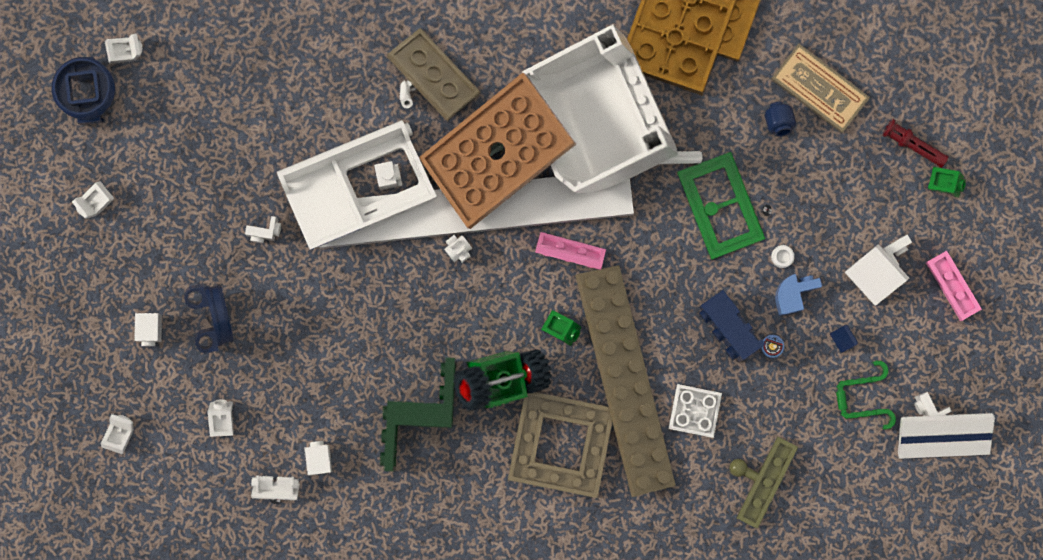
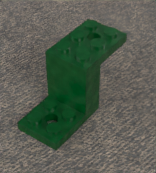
[380,357,456,471]

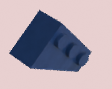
[699,290,766,362]

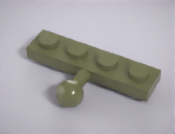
[729,437,798,529]

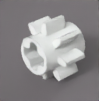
[444,235,472,263]

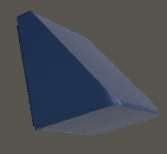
[830,324,858,353]

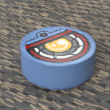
[761,335,784,358]

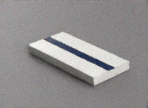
[898,413,995,459]

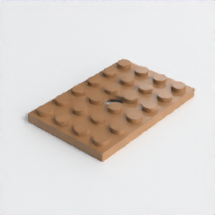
[419,72,576,229]

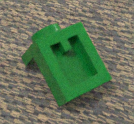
[928,167,966,198]
[541,310,581,346]

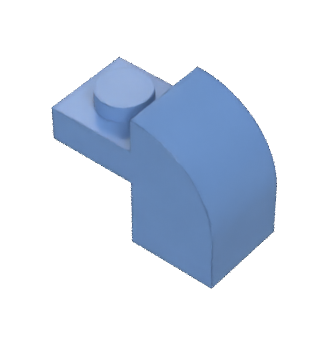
[775,274,822,316]

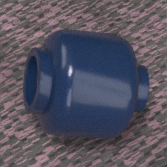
[764,102,796,137]

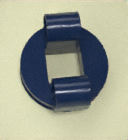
[51,57,116,125]
[184,283,234,353]

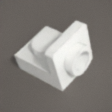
[883,235,912,266]
[208,399,234,437]

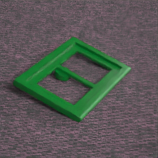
[677,152,766,260]

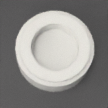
[771,245,794,268]

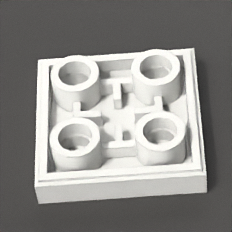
[845,244,909,306]
[668,384,722,438]

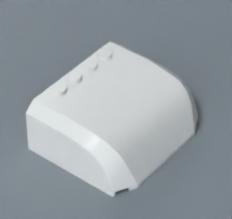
[522,25,678,193]

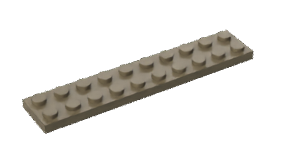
[575,265,676,497]

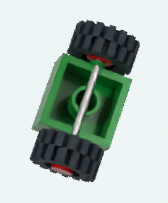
[454,349,552,411]

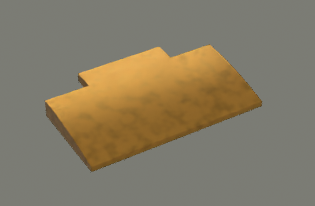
[627,0,761,96]

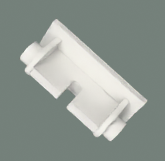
[251,475,300,500]

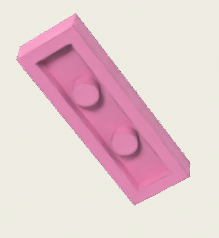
[535,232,606,270]
[926,251,982,321]

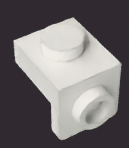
[105,34,142,64]
[72,181,114,219]
[245,216,281,243]
[914,392,951,416]
[101,414,133,454]

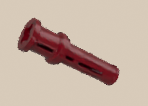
[882,119,949,168]

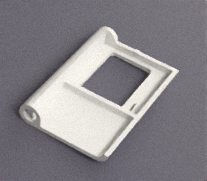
[277,120,437,250]

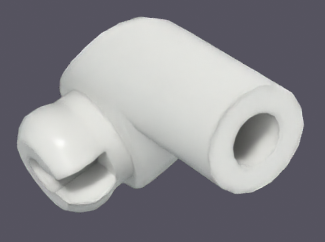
[400,80,416,108]

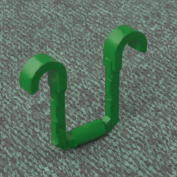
[836,361,896,429]

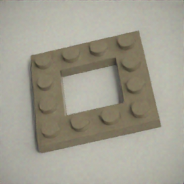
[508,392,612,498]

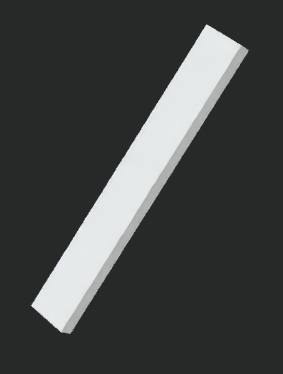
[318,177,634,249]

